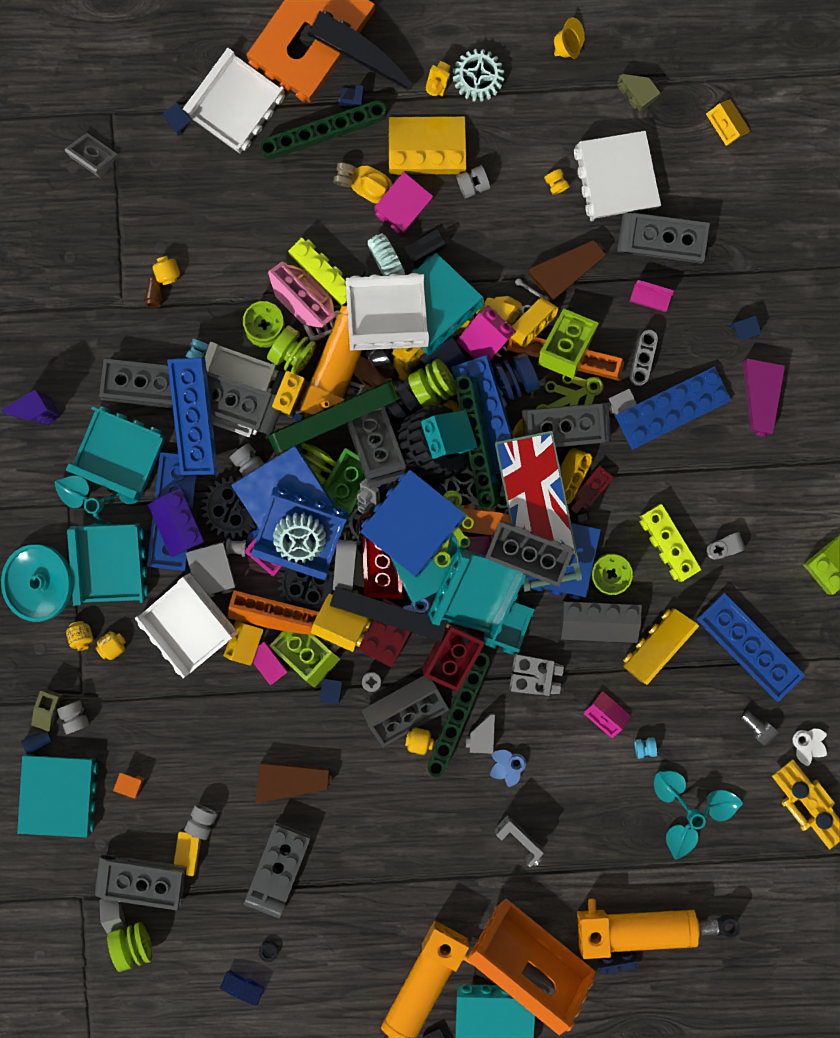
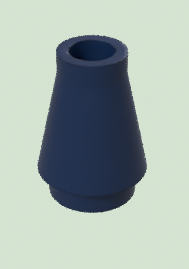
[21,731,52,755]

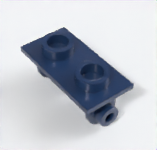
[598,951,639,975]

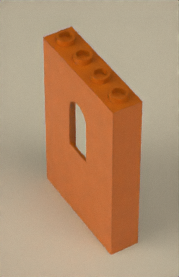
[246,0,375,103]
[467,899,596,1035]

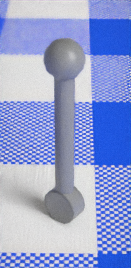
[515,278,550,301]

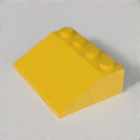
[389,117,466,175]
[622,608,699,685]

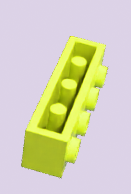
[288,238,347,306]
[639,504,701,582]

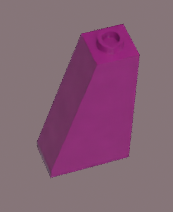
[743,359,785,438]

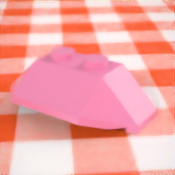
[268,262,335,328]

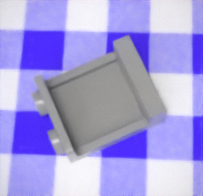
[186,541,237,597]
[494,815,544,867]

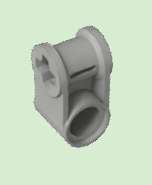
[706,532,746,560]

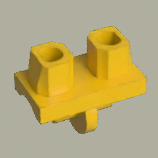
[425,61,450,96]

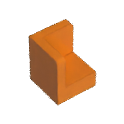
[113,773,145,799]

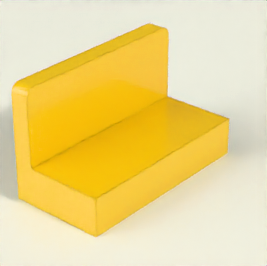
[706,99,750,146]
[224,620,263,665]
[174,831,201,876]

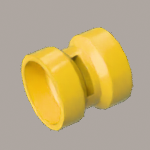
[544,169,570,195]

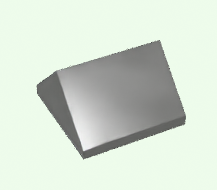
[65,133,118,179]

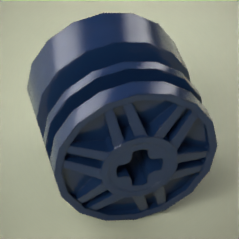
[494,352,540,402]

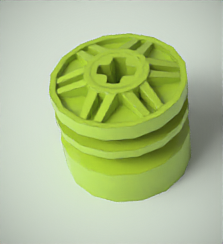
[243,301,285,347]
[267,325,317,375]
[408,359,457,408]
[301,442,336,485]
[591,553,633,595]
[107,922,153,972]

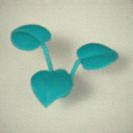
[55,476,144,525]
[654,771,743,860]

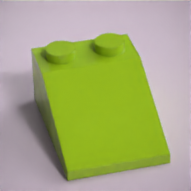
[538,308,599,379]
[803,534,840,595]
[270,631,340,688]

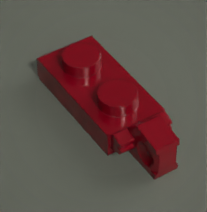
[569,465,614,514]

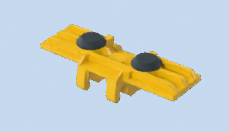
[772,760,840,850]

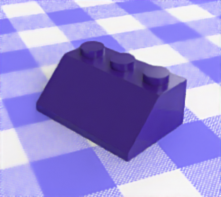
[2,390,60,425]
[148,488,206,557]

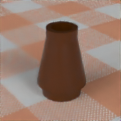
[144,278,163,308]

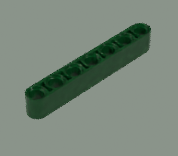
[260,101,386,160]
[455,375,501,508]
[267,380,399,453]
[427,652,490,777]

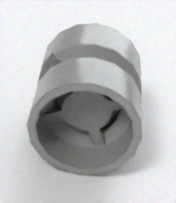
[456,166,490,199]
[230,443,264,476]
[57,700,90,734]
[184,804,218,840]

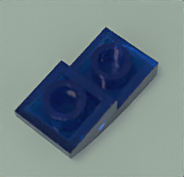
[220,970,265,1006]

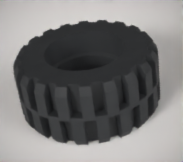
[398,404,470,483]

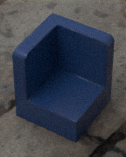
[338,85,364,109]
[162,103,191,136]
[731,316,762,341]
[319,677,342,705]

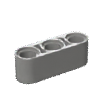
[629,330,658,386]
[333,540,357,592]

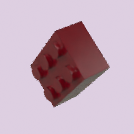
[358,598,410,668]
[422,622,485,692]

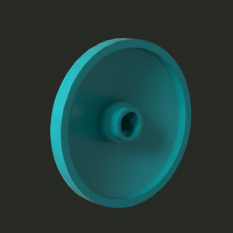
[1,544,73,622]

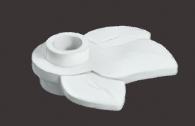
[792,728,827,766]

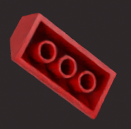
[362,523,406,599]

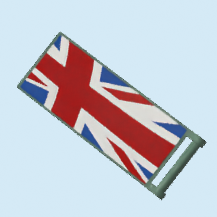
[495,431,582,592]

